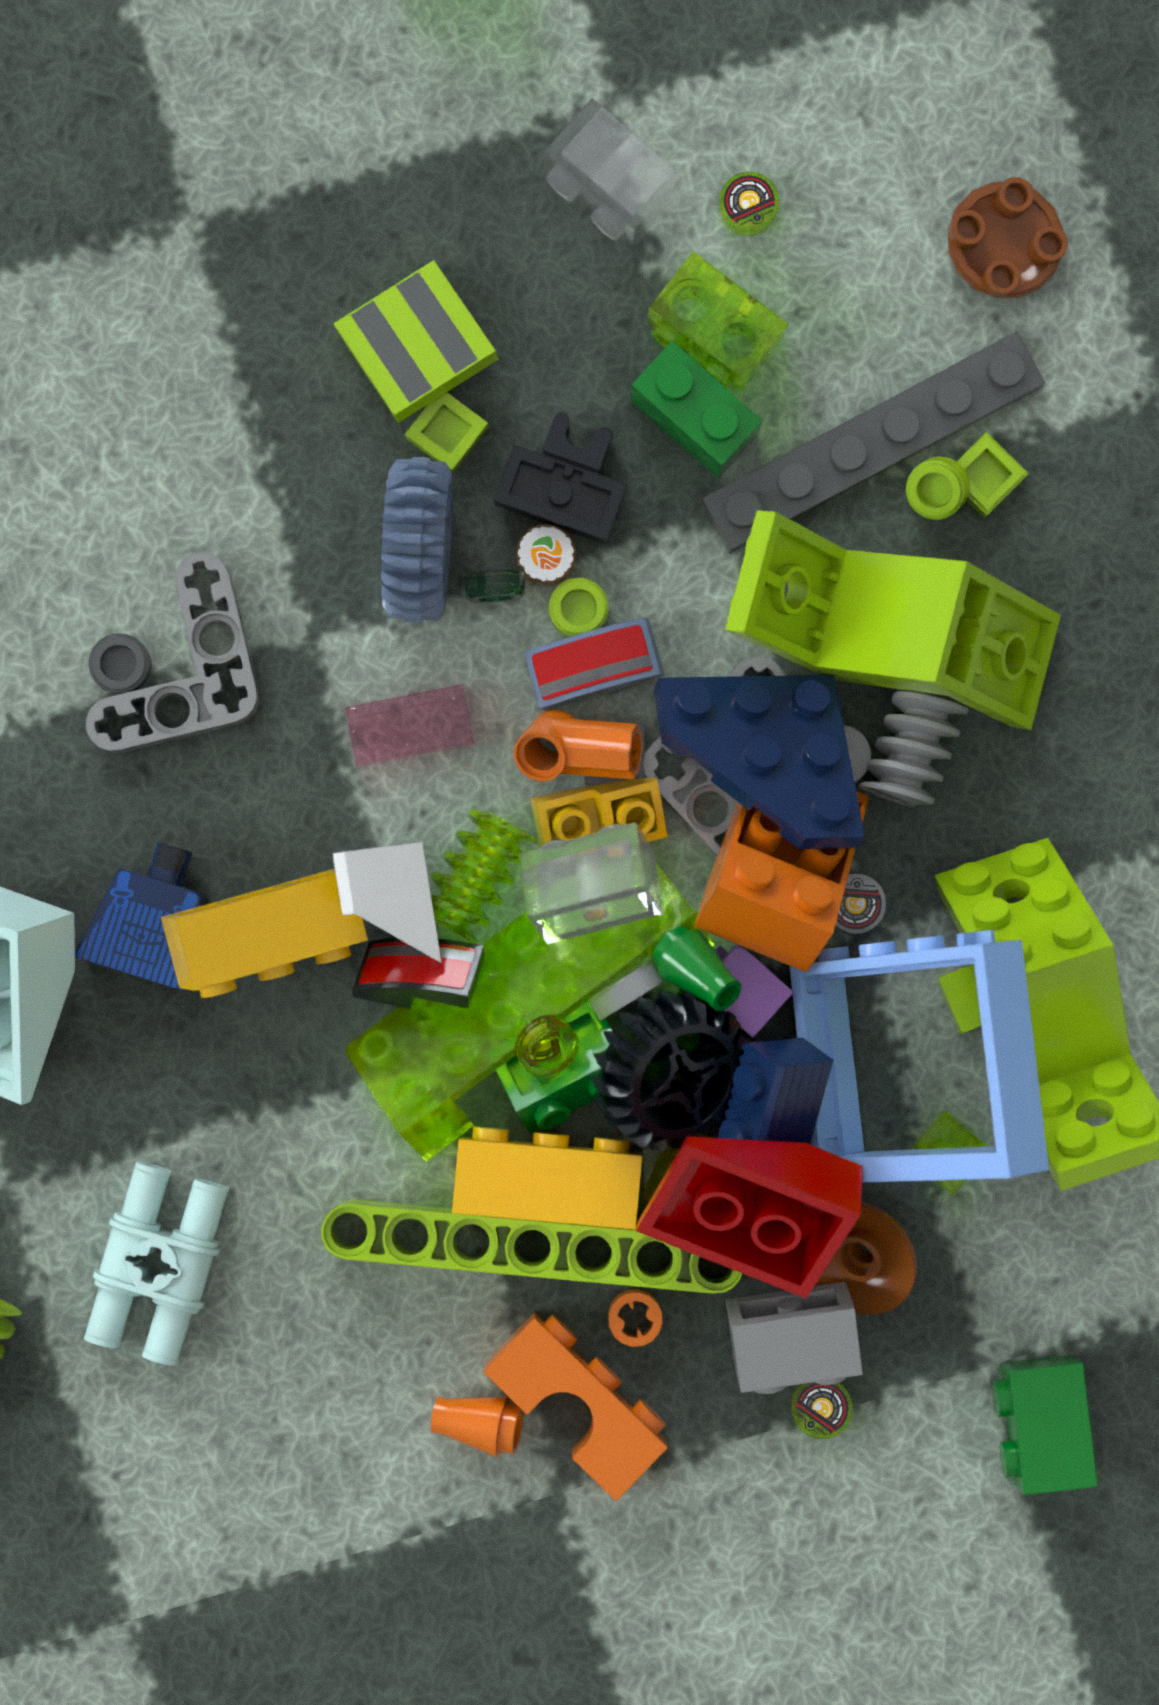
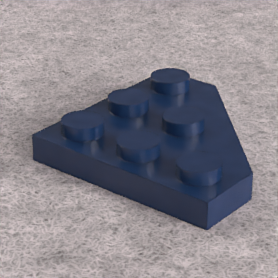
[654,675,865,849]

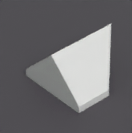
[333,842,442,963]

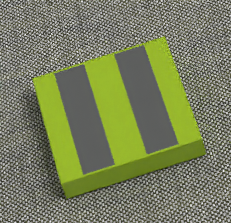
[333,260,499,423]

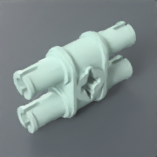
[84,1161,229,1366]

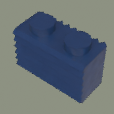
[719,1038,833,1144]

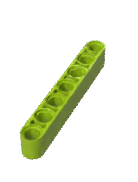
[321,1199,742,1294]

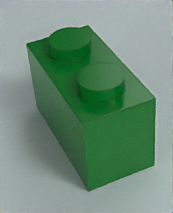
[630,341,762,479]
[992,1355,1098,1495]

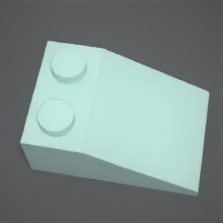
[0,887,75,1105]

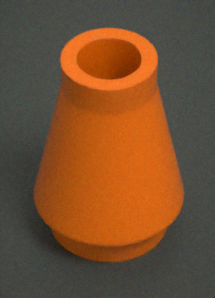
[431,1396,524,1458]

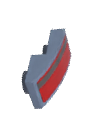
[524,617,664,710]

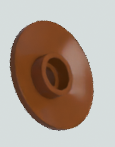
[815,1202,918,1315]

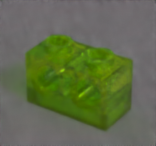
[647,251,789,393]

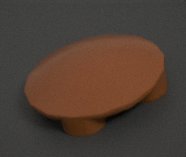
[948,177,1068,298]

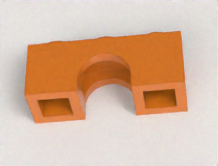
[483,1311,668,1502]

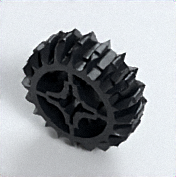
[590,988,750,1153]

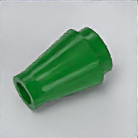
[653,926,742,1011]

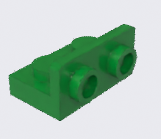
[487,999,612,1133]

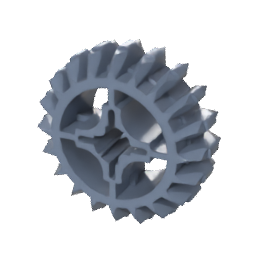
[381,457,453,623]

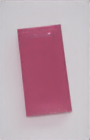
[345,684,475,767]

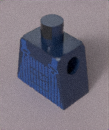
[75,842,208,991]

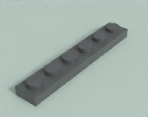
[701,331,1045,554]

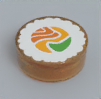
[516,524,576,587]

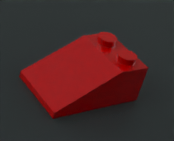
[636,1137,863,1299]

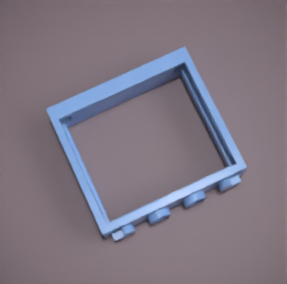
[789,930,1049,1182]

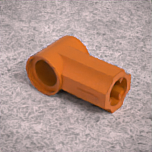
[513,709,643,782]

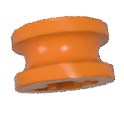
[608,1289,663,1347]

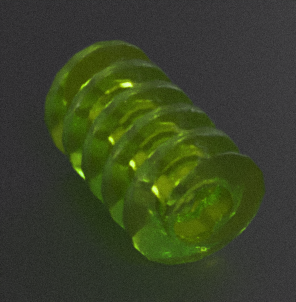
[430,809,539,944]

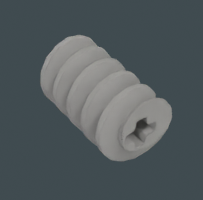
[859,691,970,807]

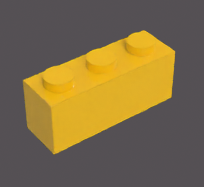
[161,869,368,998]
[452,1126,642,1230]

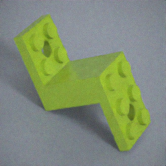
[725,510,1061,730]
[934,838,1159,1191]

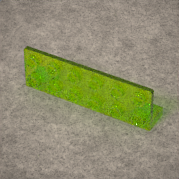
[345,844,716,1162]

